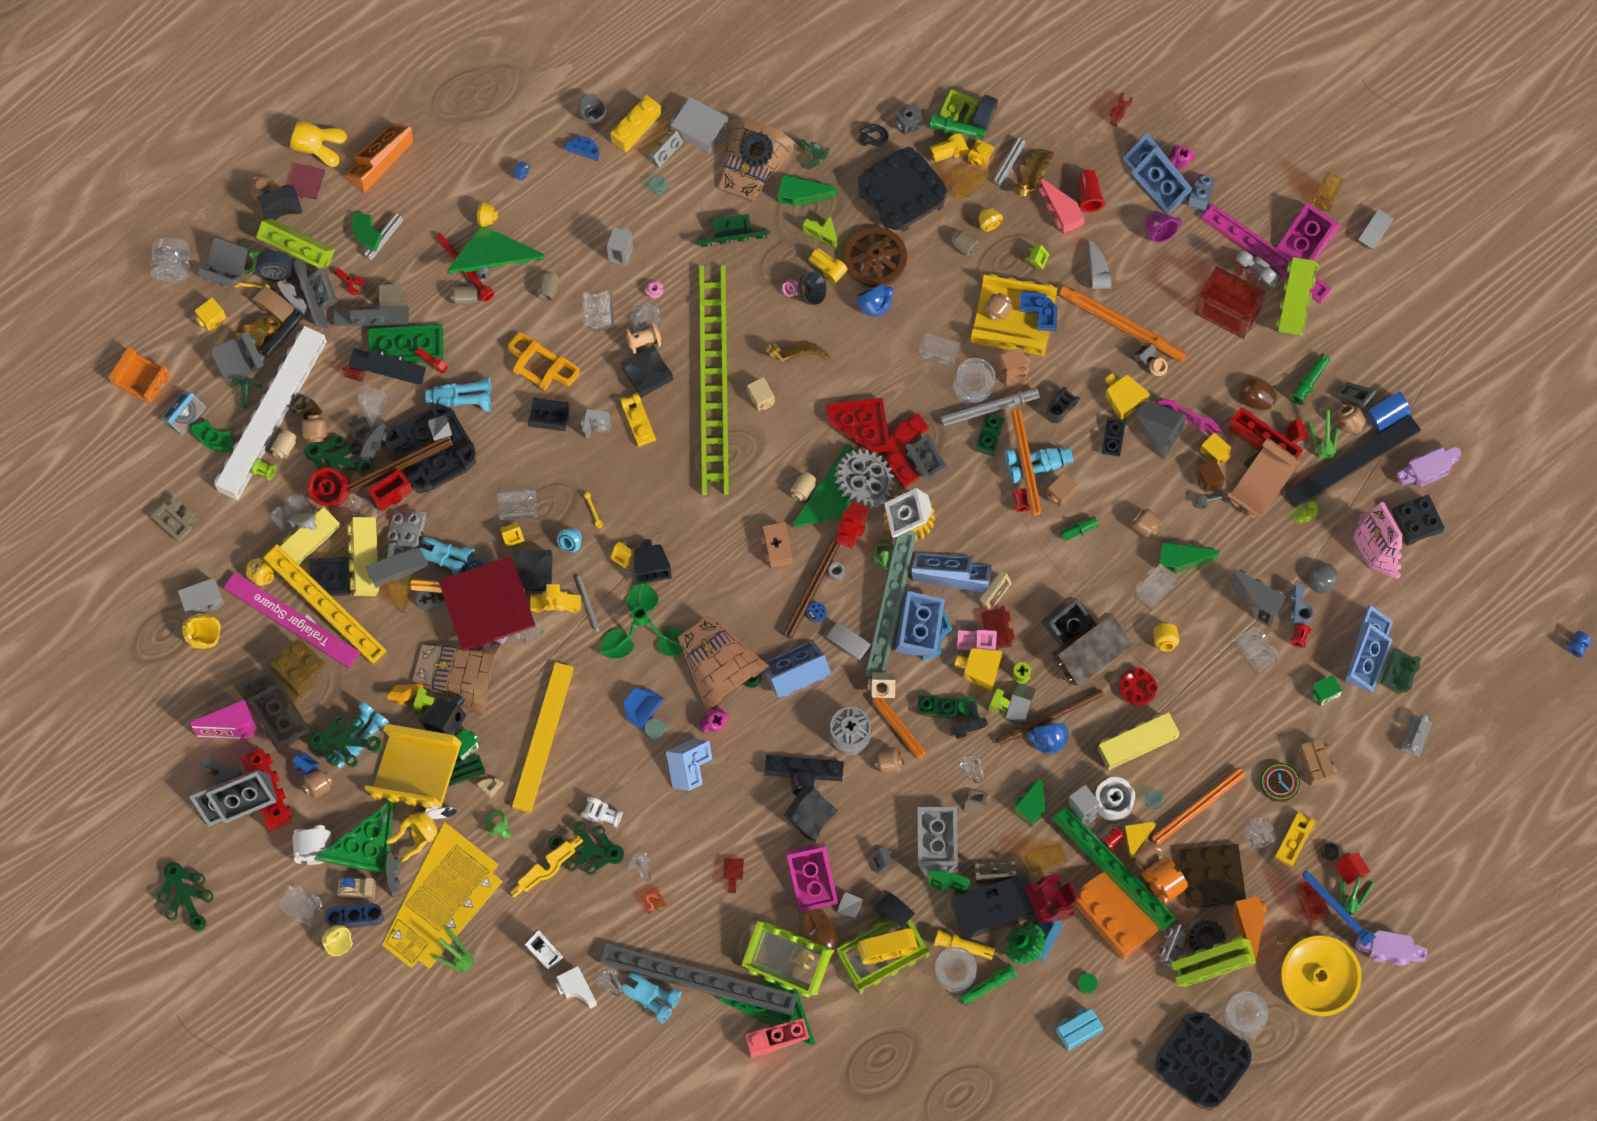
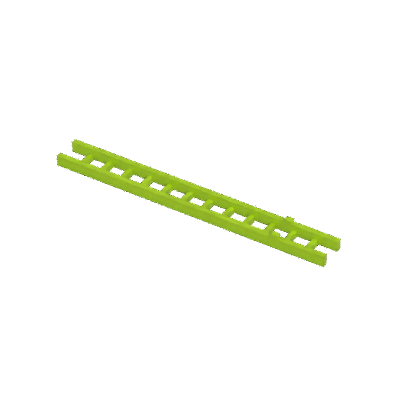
[699,265,729,495]

